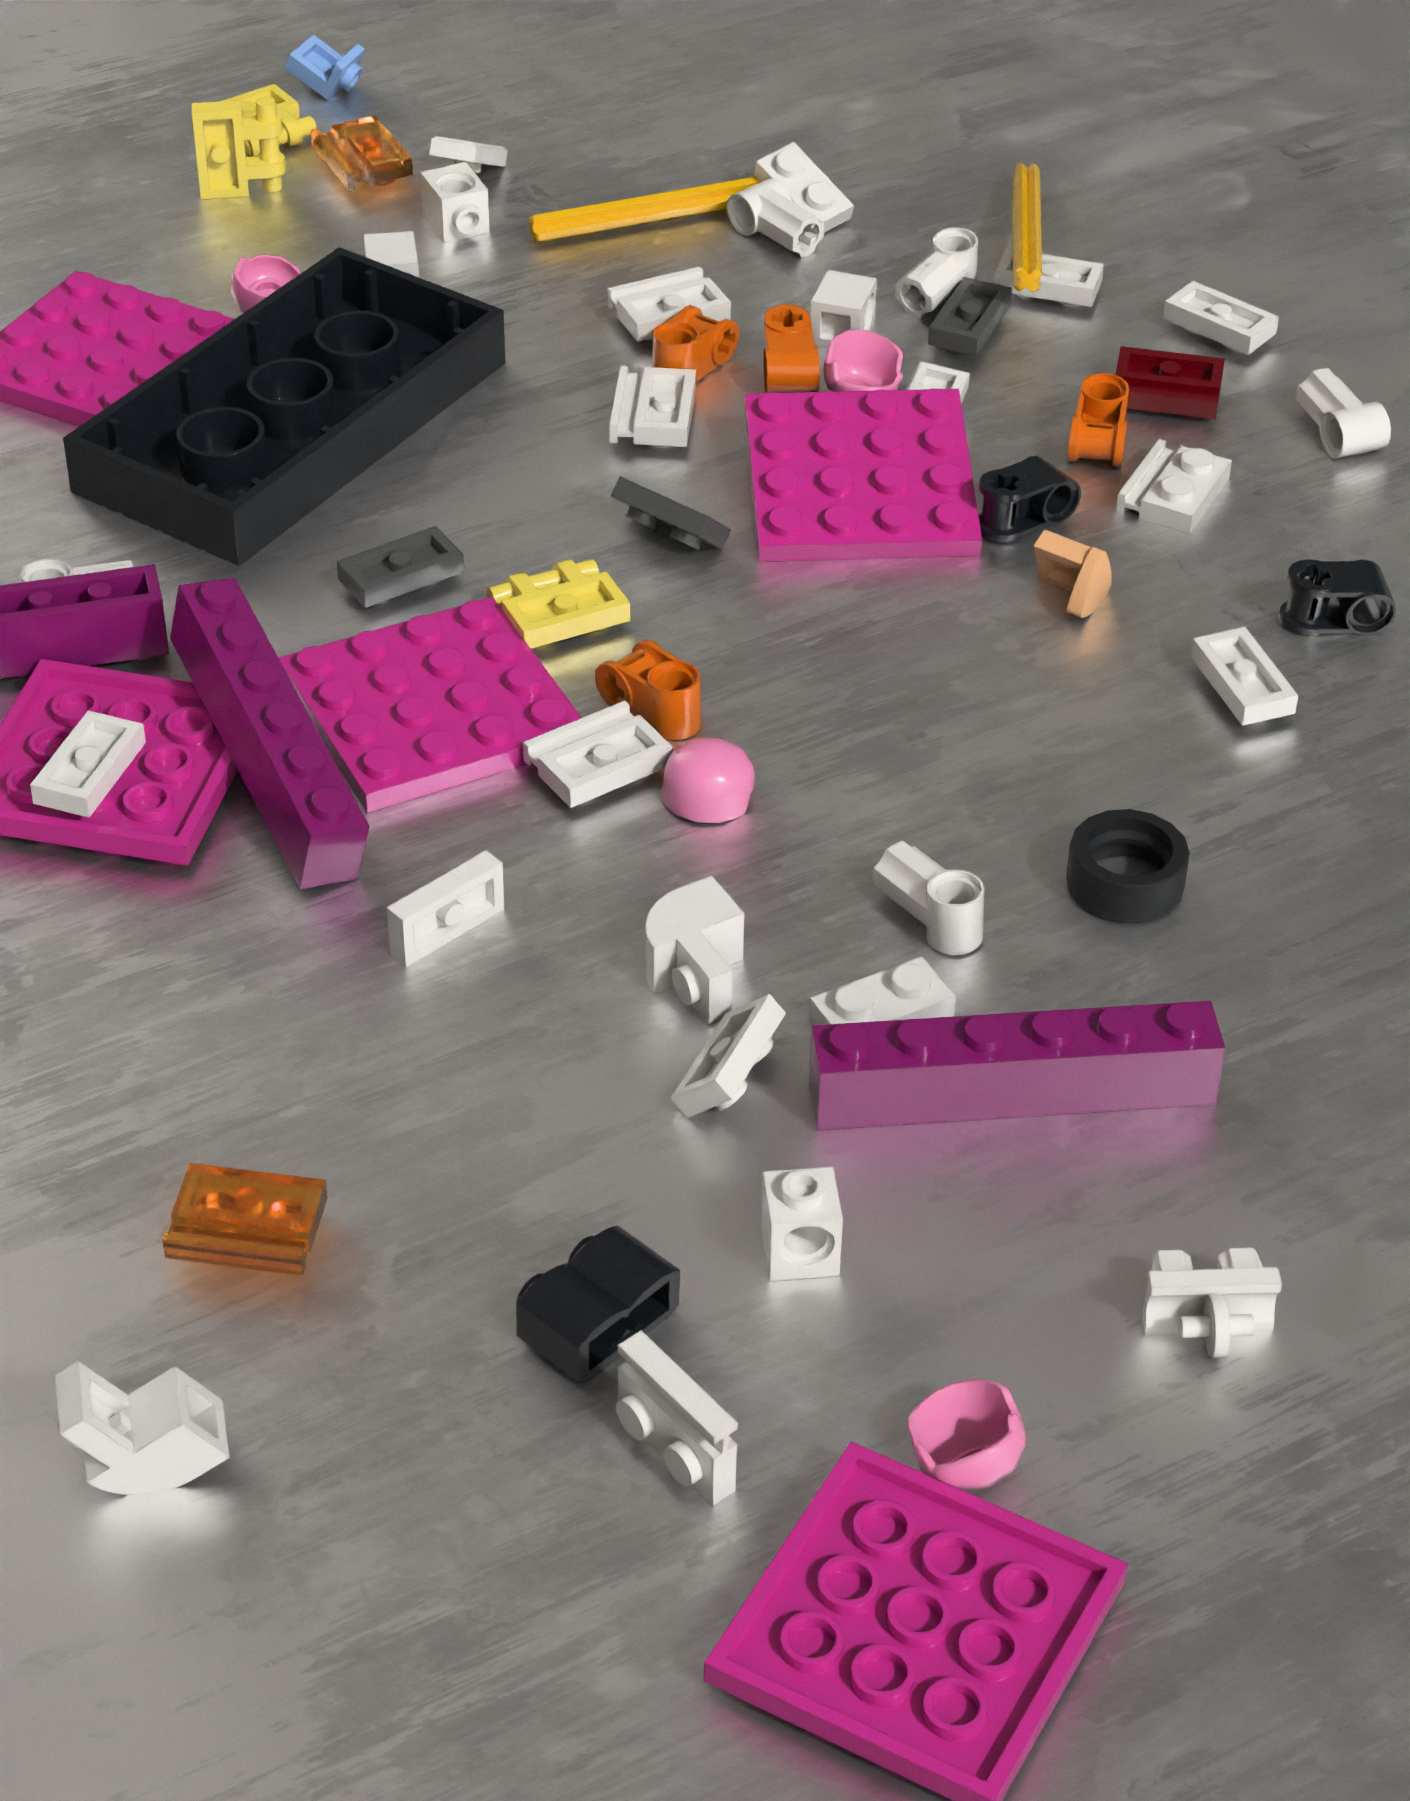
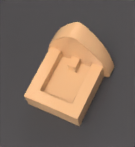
[1033,529,1112,618]

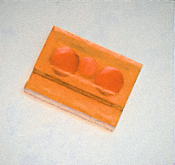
[311,115,413,191]
[162,1163,328,1276]

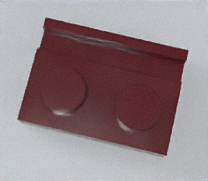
[1115,346,1225,419]

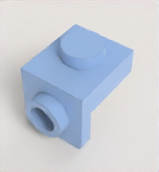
[284,35,366,101]

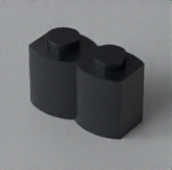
[516,1226,680,1382]

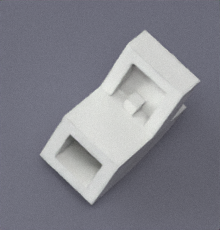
[645,875,744,1026]
[55,1361,230,1495]

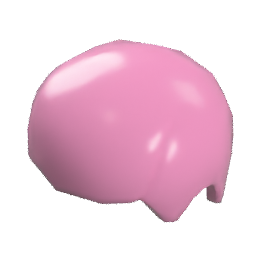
[231,254,302,313]
[823,330,903,392]
[662,737,755,823]
[907,1379,1026,1492]

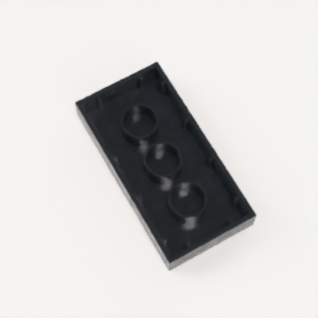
[63,247,505,566]

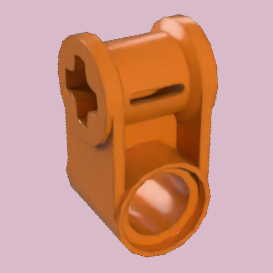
[763,304,820,393]
[652,305,740,384]
[1067,373,1129,468]
[595,639,702,740]

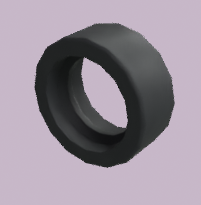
[1066,809,1190,923]

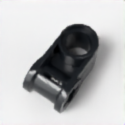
[978,456,1081,543]
[1278,559,1396,636]

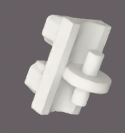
[1142,1247,1282,1358]

